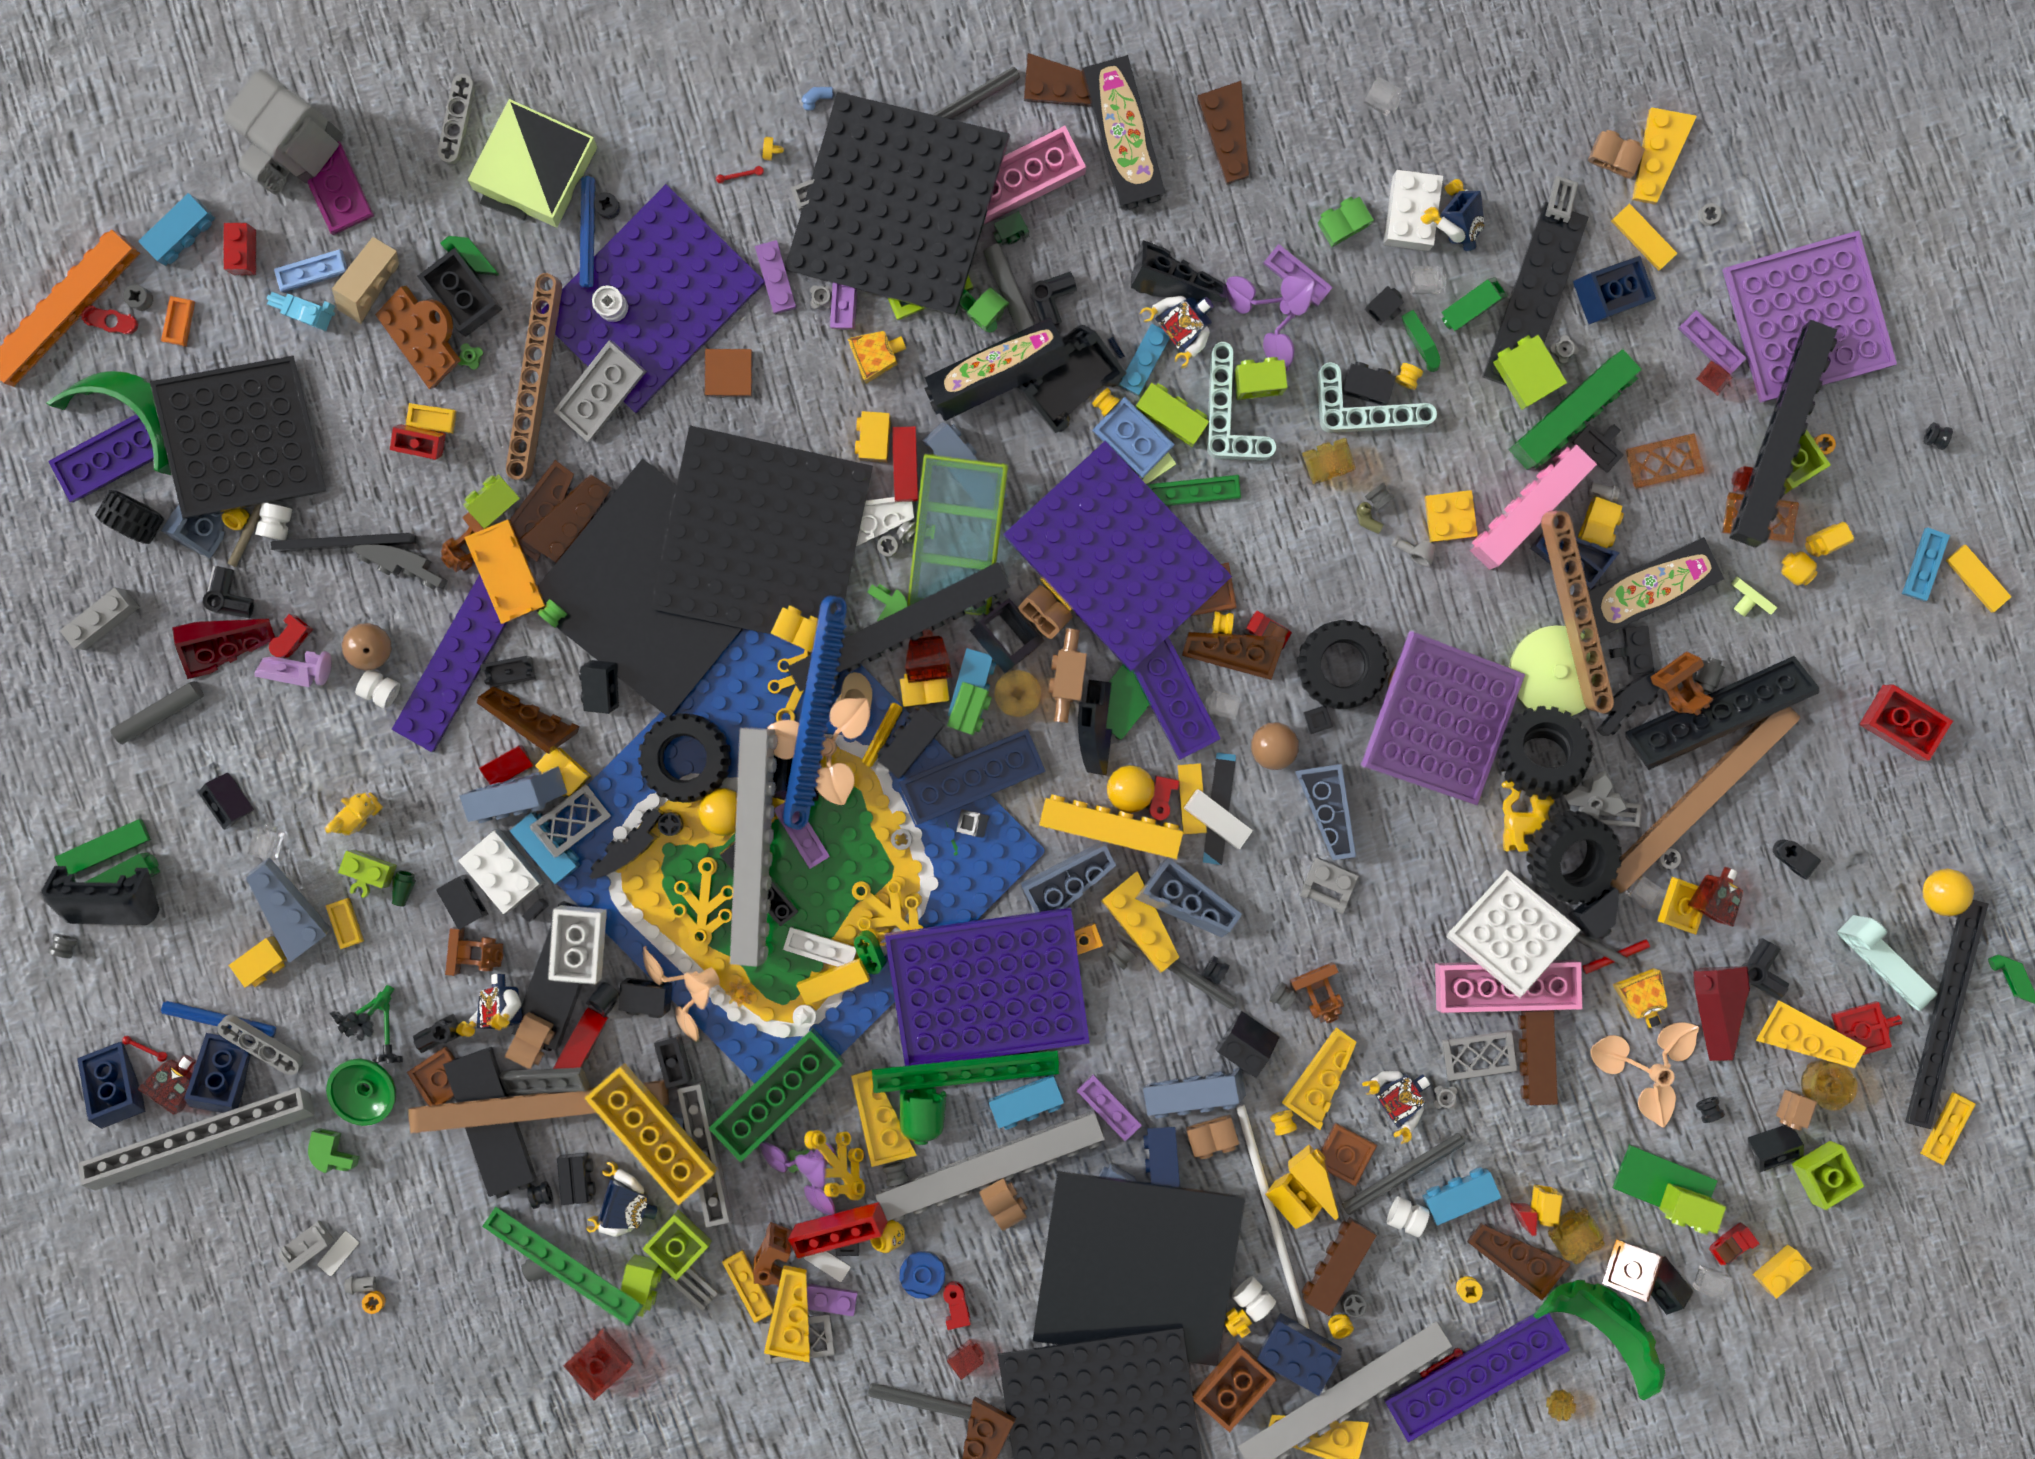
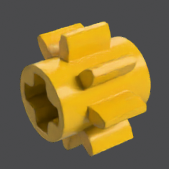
[1224,1307,1253,1338]

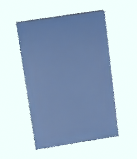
[1092,397,1175,479]

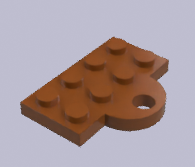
[375,285,461,389]

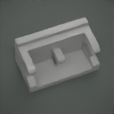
[278,1220,334,1273]

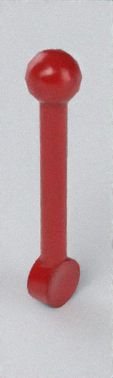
[716,166,764,183]
[122,1036,167,1062]
[1419,1348,1463,1377]

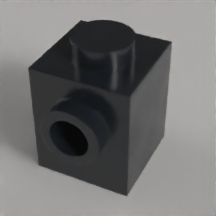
[1365,286,1404,326]

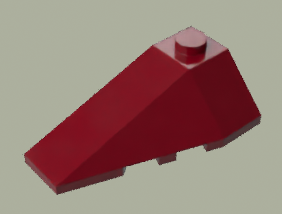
[172,619,275,679]
[1693,966,1750,1061]

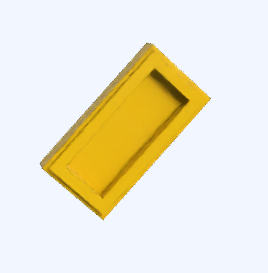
[406,403,457,434]
[325,898,364,949]

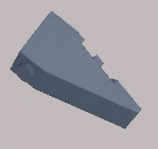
[161,505,225,559]

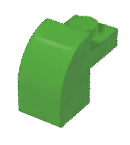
[967,288,1009,331]
[867,584,908,621]
[308,1128,360,1173]

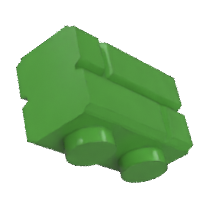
[947,682,992,736]

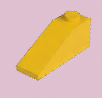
[1288,1145,1339,1220]

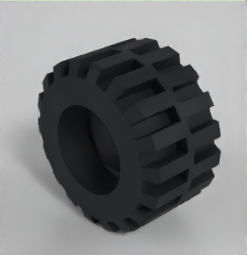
[95,490,164,544]

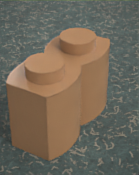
[1587,130,1645,179]
[1018,585,1073,639]
[505,1012,555,1069]
[1776,1090,1817,1131]
[1186,1114,1239,1159]
[979,1178,1028,1231]

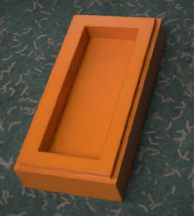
[161,296,195,347]

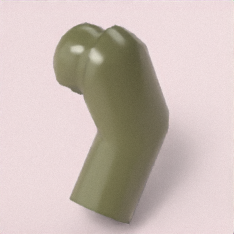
[1356,502,1384,534]

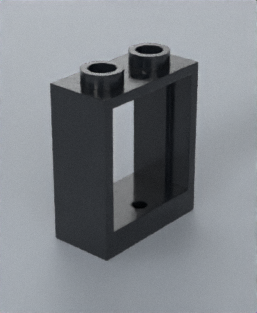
[969,598,1045,673]

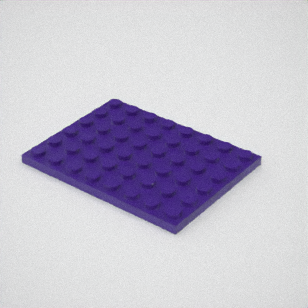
[541,184,765,414]
[1003,441,1232,672]
[885,908,1090,1066]

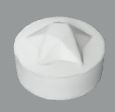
[793,1004,817,1029]

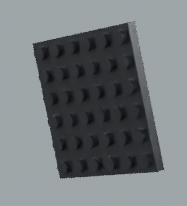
[150,355,326,520]

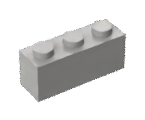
[60,587,140,650]

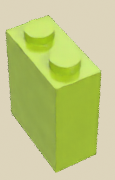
[1493,335,1567,410]

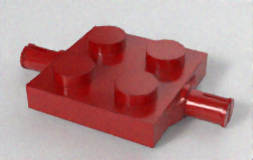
[1831,1001,1902,1055]

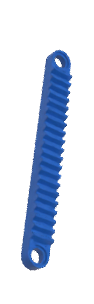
[783,596,847,830]

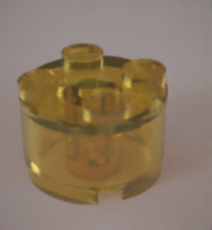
[1302,438,1356,484]
[994,670,1041,717]
[1801,1060,1858,1110]
[1548,1208,1605,1264]

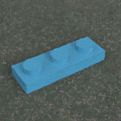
[1118,323,1170,397]
[1902,528,1950,602]

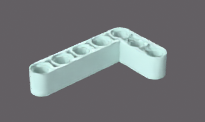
[1207,342,1276,460]
[1317,362,1437,433]
[1837,915,1937,1011]

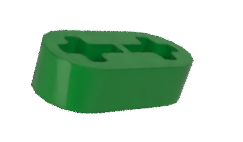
[854,930,886,975]

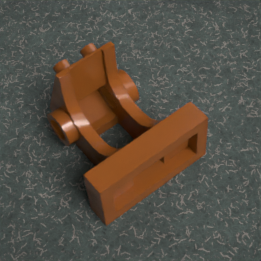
[441,512,486,572]
[1651,651,1713,715]
[445,927,503,976]
[1289,962,1344,1023]
[753,1222,792,1287]

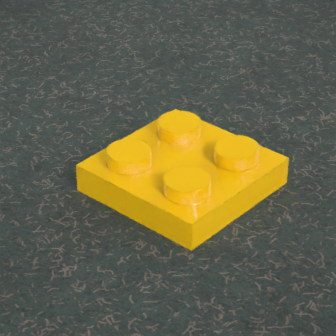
[1424,490,1478,543]
[1657,877,1710,935]

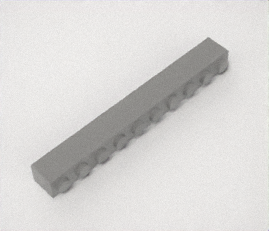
[730,727,778,966]
[78,1087,315,1191]
[876,1110,1105,1222]
[1238,1321,1452,1459]

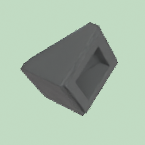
[956,809,989,838]

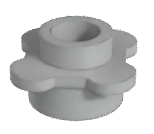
[810,285,832,309]
[1550,335,1578,363]
[897,521,916,544]
[1433,1085,1457,1110]

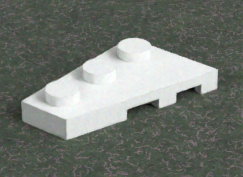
[856,497,915,547]

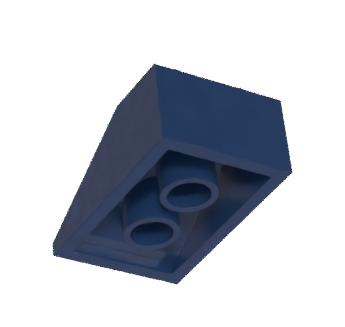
[1572,256,1656,325]
[184,1033,253,1113]
[77,1041,146,1129]

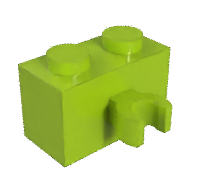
[463,474,520,529]
[338,850,397,898]

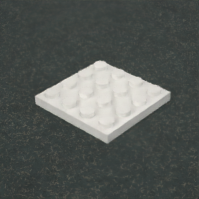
[1446,869,1580,998]

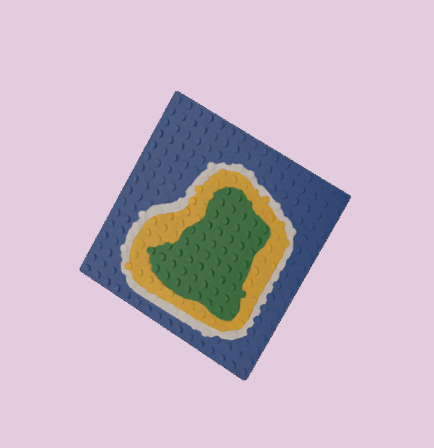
[525,629,1044,1083]

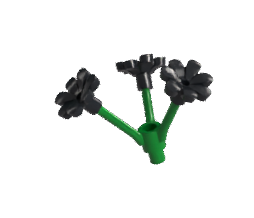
[330,985,403,1063]

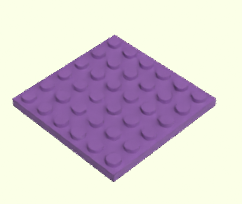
[1722,231,1897,403]
[1361,631,1525,805]

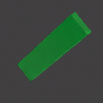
[1147,475,1241,506]
[54,819,151,875]

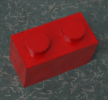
[224,223,256,275]
[390,424,446,460]

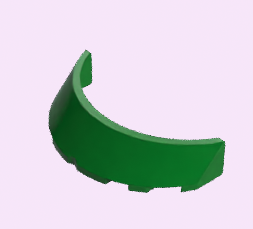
[46,371,172,475]
[1533,1280,1666,1401]

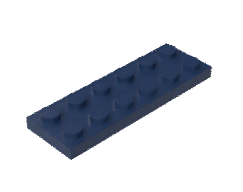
[899,729,1046,825]

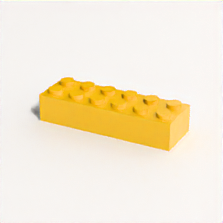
[1039,794,1183,859]
[584,1063,718,1205]

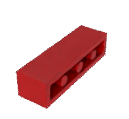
[788,1202,888,1259]

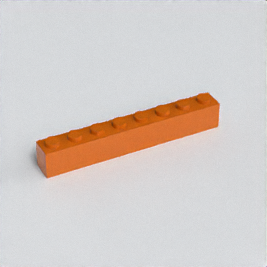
[0,229,140,387]

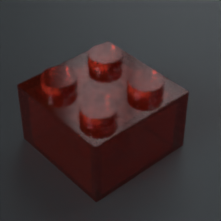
[563,1328,634,1401]

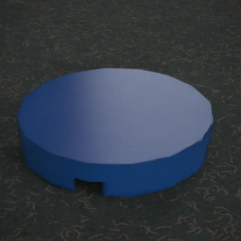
[899,1251,946,1299]

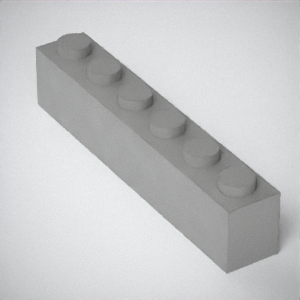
[677,1081,733,1227]

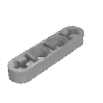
[438,74,475,165]
[217,1015,303,1075]

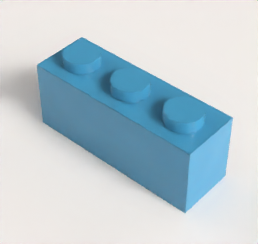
[138,193,216,266]
[948,648,997,718]
[510,812,581,884]
[989,1075,1064,1130]
[1422,1167,1501,1226]

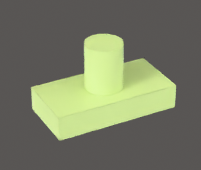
[1731,577,1777,617]

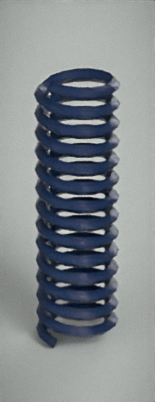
[1108,337,1125,359]

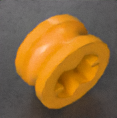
[1814,434,1836,455]
[362,1290,386,1314]

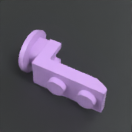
[254,651,332,687]

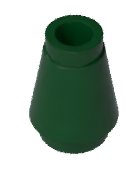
[392,870,416,907]

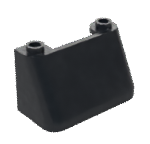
[1016,325,1127,433]
[41,866,160,926]

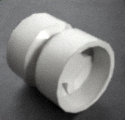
[592,286,628,322]
[255,503,292,540]
[355,670,401,710]
[1387,1196,1430,1237]
[1232,1276,1276,1322]

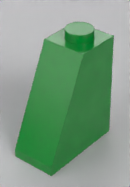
[1441,277,1508,331]
[86,852,160,883]

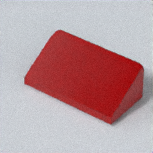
[479,745,534,785]
[1510,1203,1538,1236]

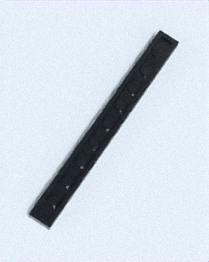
[1905,900,1989,1129]

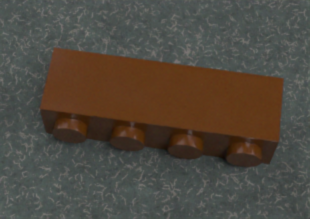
[1518,1010,1558,1105]
[1302,1217,1377,1316]

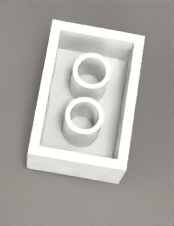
[1383,170,1443,251]
[458,830,545,914]
[549,906,607,984]

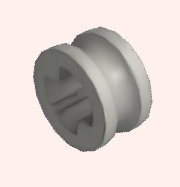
[1698,203,1721,226]
[877,535,898,557]
[891,829,912,850]
[1658,848,1681,869]

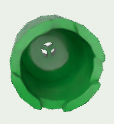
[900,1087,946,1145]

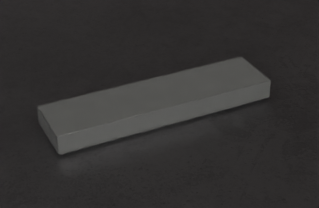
[499,1067,590,1095]

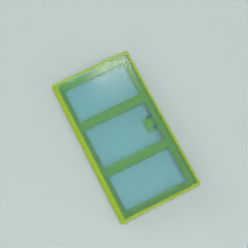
[907,454,1008,616]

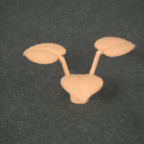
[767,698,870,805]
[643,946,720,1043]
[1590,1022,1699,1128]

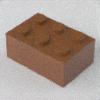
[1192,1341,1276,1433]

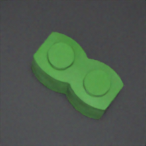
[1318,196,1374,247]

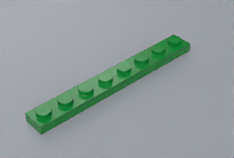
[872,1051,1059,1093]
[482,1207,643,1326]

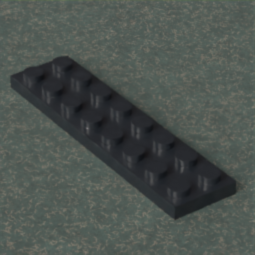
[1482,202,1589,386]
[1625,656,1819,770]

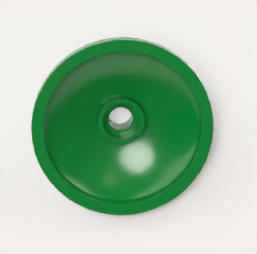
[326,1059,396,1126]

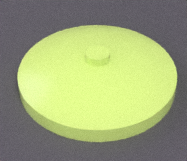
[1509,626,1596,716]

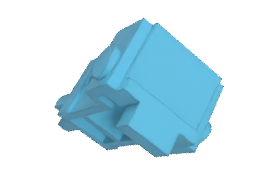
[267,292,335,331]

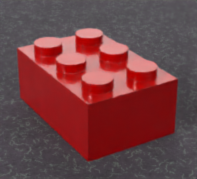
[1859,684,1953,761]

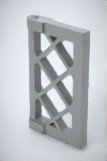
[529,784,611,858]
[1441,1030,1517,1081]
[760,1314,836,1365]

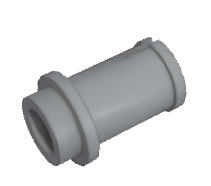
[1588,482,1620,502]
[345,1276,376,1295]

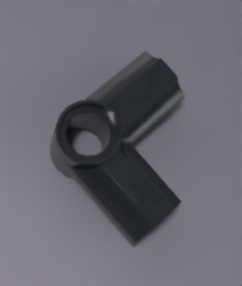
[1030,271,1077,326]
[203,566,254,619]
[1742,938,1789,1001]
[413,1014,461,1053]

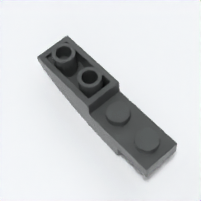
[352,545,448,590]

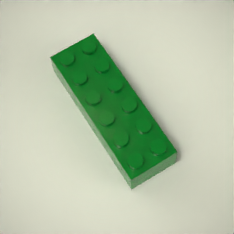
[1508,349,1642,470]
[708,1028,845,1163]

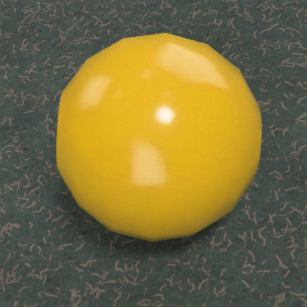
[1107,765,1154,813]
[698,788,737,836]
[1922,868,1974,917]

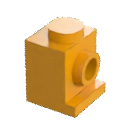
[1074,922,1103,955]

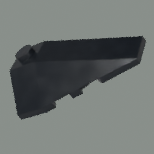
[1131,240,1227,302]

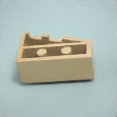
[332,237,399,324]

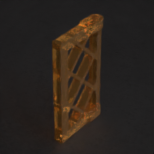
[1626,433,1704,489]
[1722,492,1799,543]

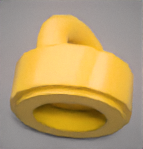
[762,136,784,161]
[222,508,249,530]
[1328,1314,1354,1339]

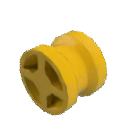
[1395,363,1424,390]
[1092,387,1121,417]
[1212,611,1234,634]
[1270,1110,1298,1135]
[1456,1276,1483,1303]

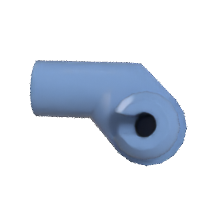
[802,87,833,110]

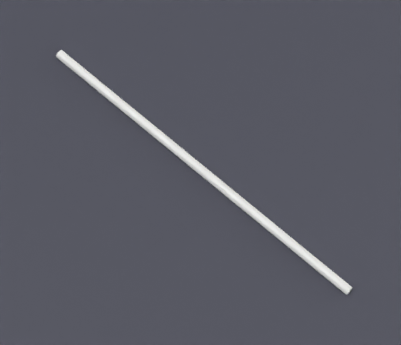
[1236,1104,1328,1394]

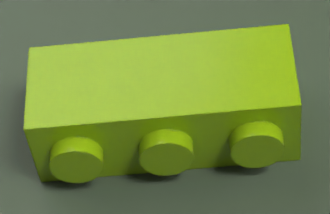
[1136,383,1209,447]

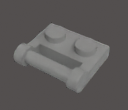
[1299,858,1359,914]

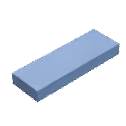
[274,249,348,293]

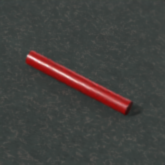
[1582,939,1650,975]

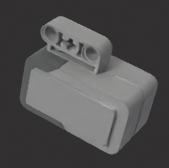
[223,69,343,194]

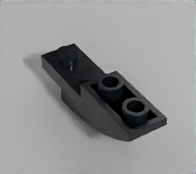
[1596,669,1661,736]
[1078,679,1112,776]
[589,807,664,879]
[720,841,798,927]

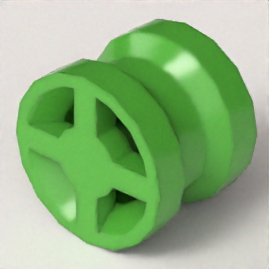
[538,599,567,628]

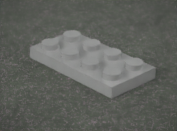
[554,340,647,442]

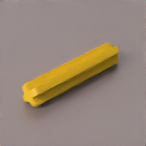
[862,703,903,767]

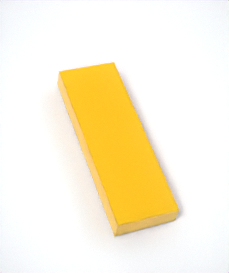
[1611,203,1677,271]
[1945,544,2012,613]
[1177,763,1207,835]
[796,958,870,1005]
[1920,1092,1976,1166]
[722,1249,774,1323]

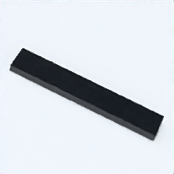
[271,533,417,552]

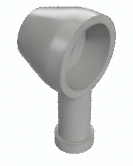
[1391,535,1435,567]

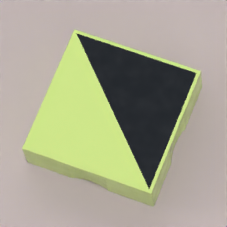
[468,99,597,228]

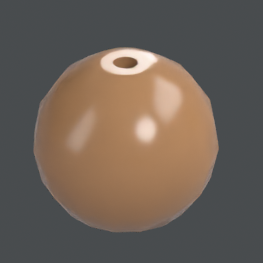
[342,623,392,670]
[1251,722,1299,770]

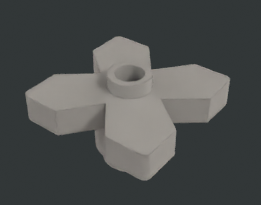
[1564,771,1626,819]

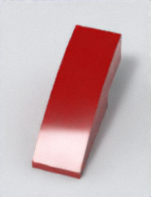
[893,426,918,502]
[553,1007,609,1069]

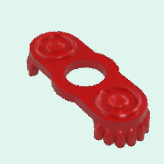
[81,305,138,335]

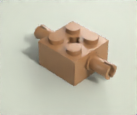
[1048,628,1087,723]

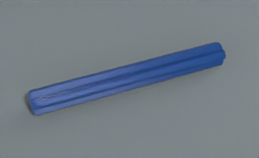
[580,176,595,288]
[161,1001,276,1038]

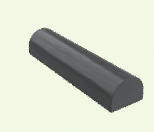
[983,243,1035,332]
[110,681,204,745]

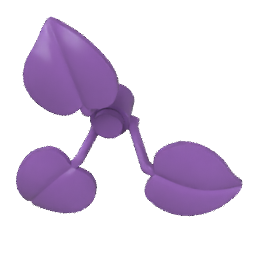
[1226,275,1315,371]
[760,1141,836,1215]

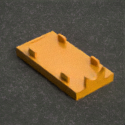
[464,519,546,624]

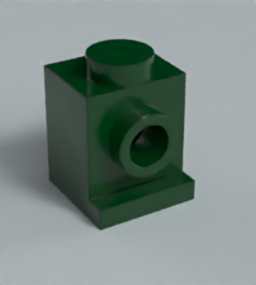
[992,211,1029,245]

